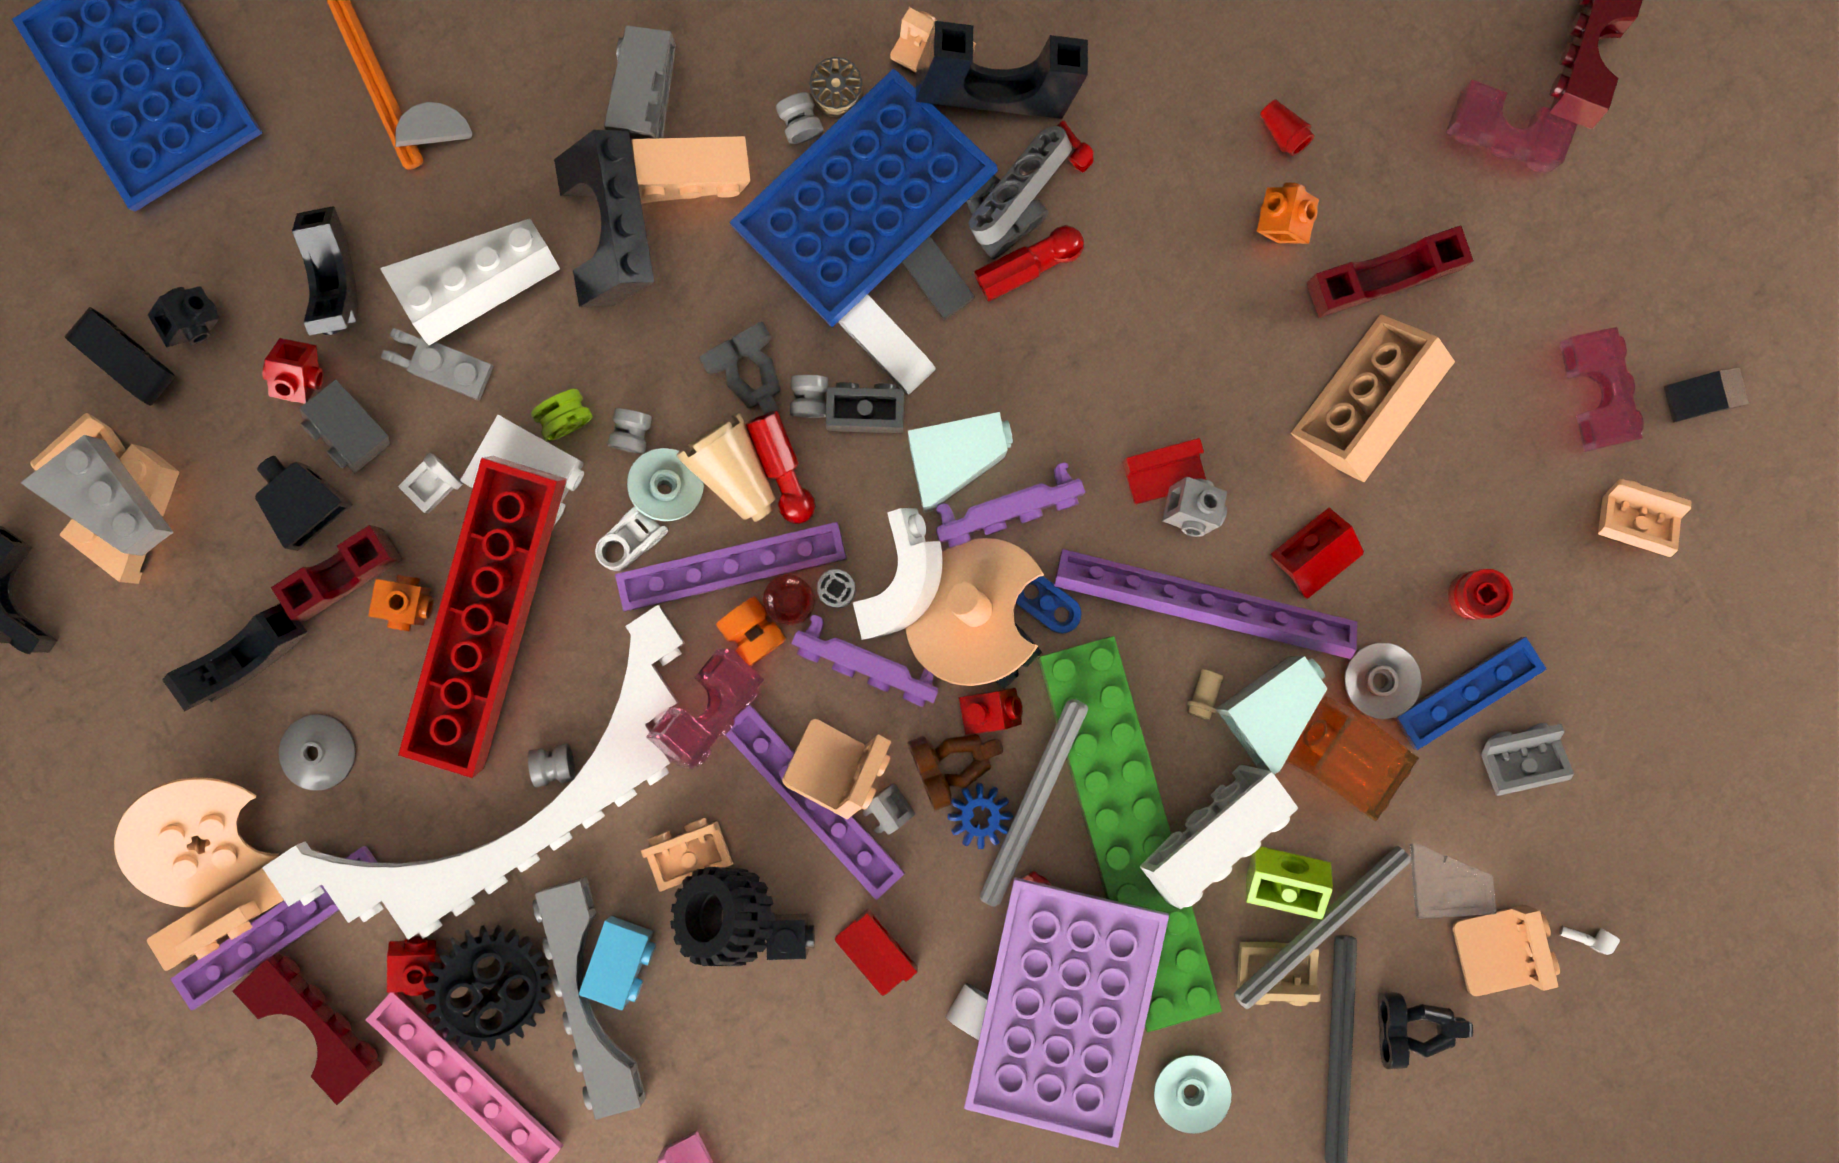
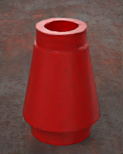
[1260,99,1315,156]

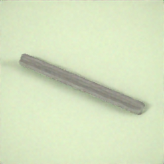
[980,699,1088,907]
[1234,846,1411,1009]

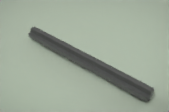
[1325,935,1357,1163]

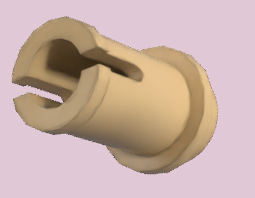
[1187,669,1224,720]

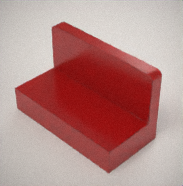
[1122,438,1206,504]
[1270,507,1364,599]
[835,908,918,996]

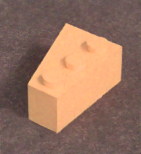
[631,136,750,204]
[59,444,180,584]

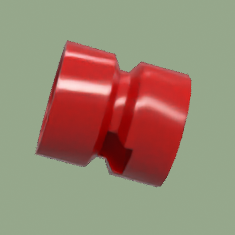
[1448,569,1513,620]

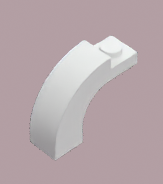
[853,508,943,640]

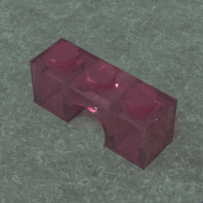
[1446,80,1577,172]
[1560,327,1644,452]
[646,649,764,769]

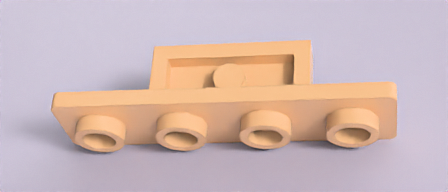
[147,868,284,971]

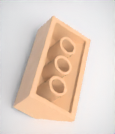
[1291,314,1455,482]

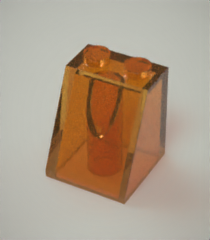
[1285,695,1419,821]

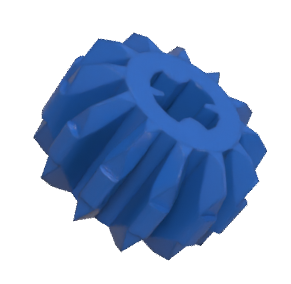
[948,783,1013,849]

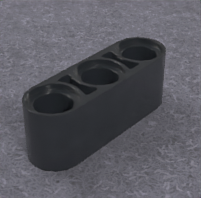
[65,307,176,406]

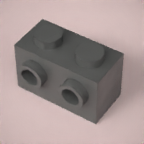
[299,379,390,474]
[826,382,904,433]

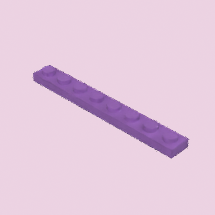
[1054,549,1358,659]

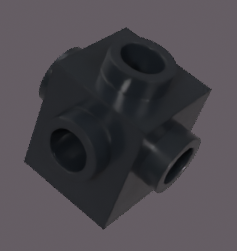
[148,286,220,347]

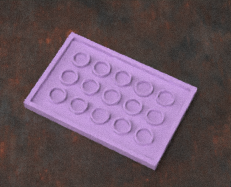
[964,877,1169,1148]

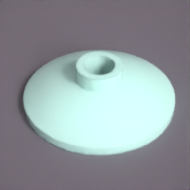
[627,448,704,521]
[1154,1055,1232,1134]

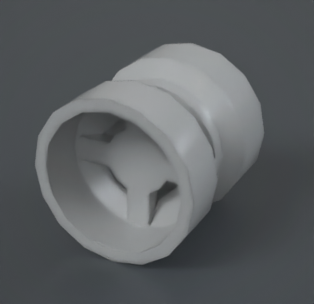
[776,92,824,144]
[790,375,829,418]
[607,408,653,454]
[817,569,856,608]
[528,744,575,788]

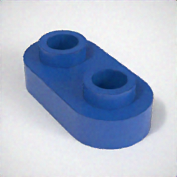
[1016,576,1081,634]

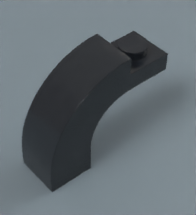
[292,206,358,336]
[0,526,58,654]
[162,603,307,712]

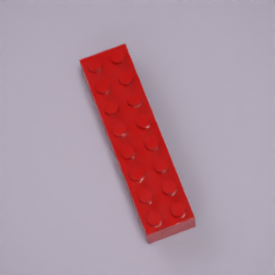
[398,456,567,778]

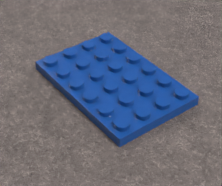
[12,0,263,212]
[730,68,998,327]

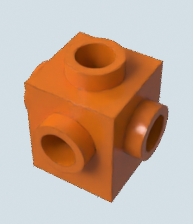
[1257,182,1319,244]
[368,575,434,631]

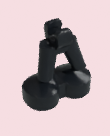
[1378,992,1474,1069]

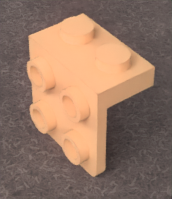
[782,719,891,819]
[1452,905,1560,996]

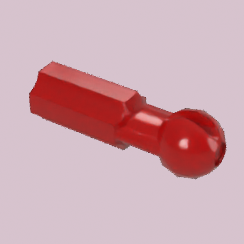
[974,225,1084,302]
[745,411,816,524]

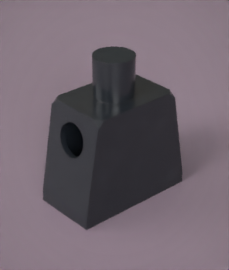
[255,456,353,551]

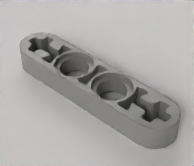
[969,126,1072,245]

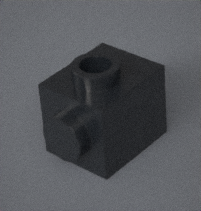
[766,914,815,960]

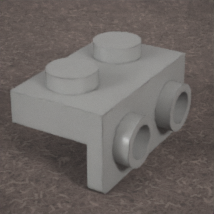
[1481,723,1574,796]

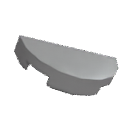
[395,102,472,147]

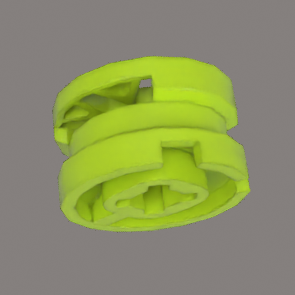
[531,389,593,442]

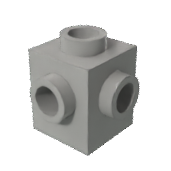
[1162,477,1227,537]

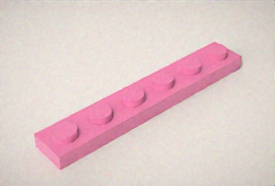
[366,992,563,1163]

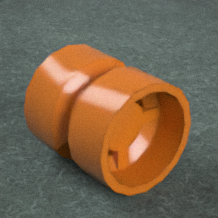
[716,596,787,668]

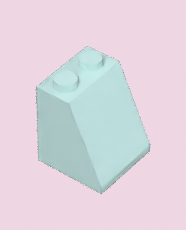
[908,412,1013,513]
[1216,656,1327,775]

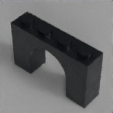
[916,21,1088,119]
[554,130,655,307]

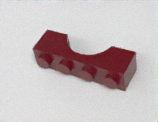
[1549,0,1643,129]
[1307,225,1474,318]
[232,953,382,1105]

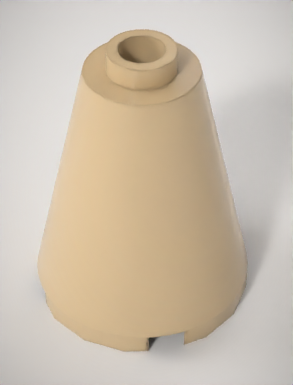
[676,412,775,522]

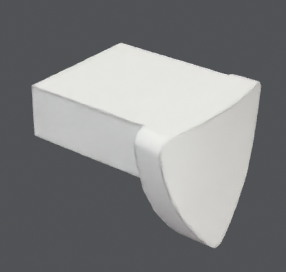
[398,453,463,514]

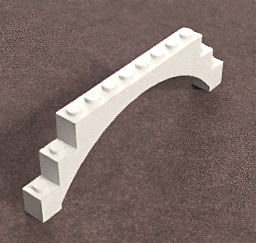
[262,605,685,940]

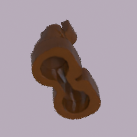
[907,734,1003,811]

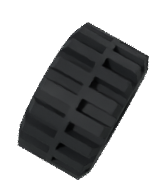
[670,867,775,966]

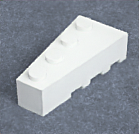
[380,218,560,345]
[1140,764,1299,909]

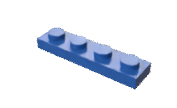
[1394,637,1547,750]

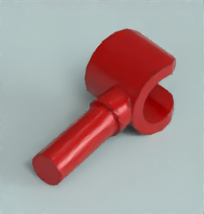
[1057,121,1094,173]

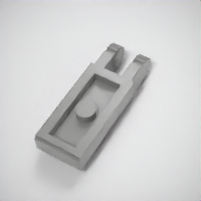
[381,328,494,401]

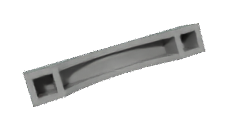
[533,876,646,1120]

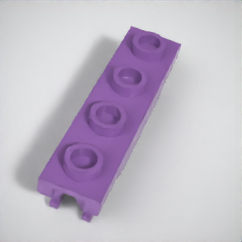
[936,462,1085,548]
[791,615,938,707]

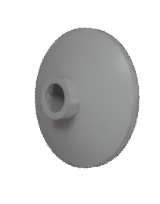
[1344,643,1422,719]
[279,714,356,790]

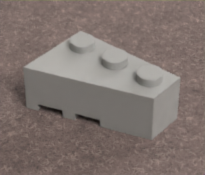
[604,26,676,141]
[20,435,173,556]

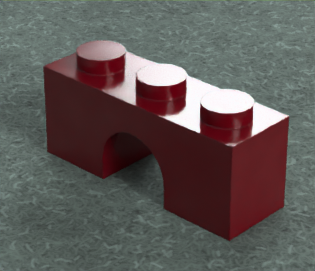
[271,525,402,621]

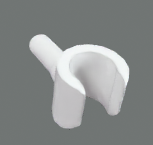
[1560,926,1620,955]

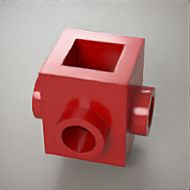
[262,338,324,404]
[387,936,442,996]

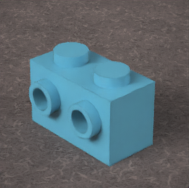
[578,916,656,1010]

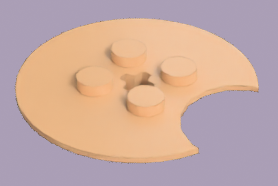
[906,538,1044,686]
[114,778,279,908]

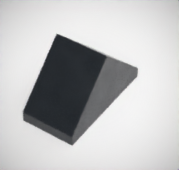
[1664,368,1749,423]

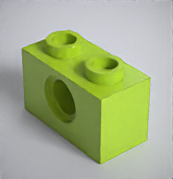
[1246,846,1333,920]

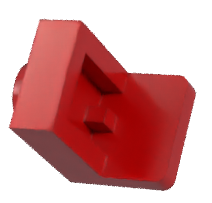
[959,688,1023,735]

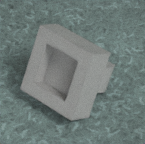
[862,783,915,835]

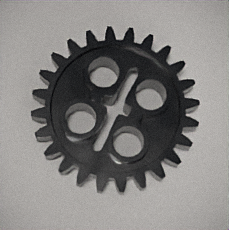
[422,925,552,1051]

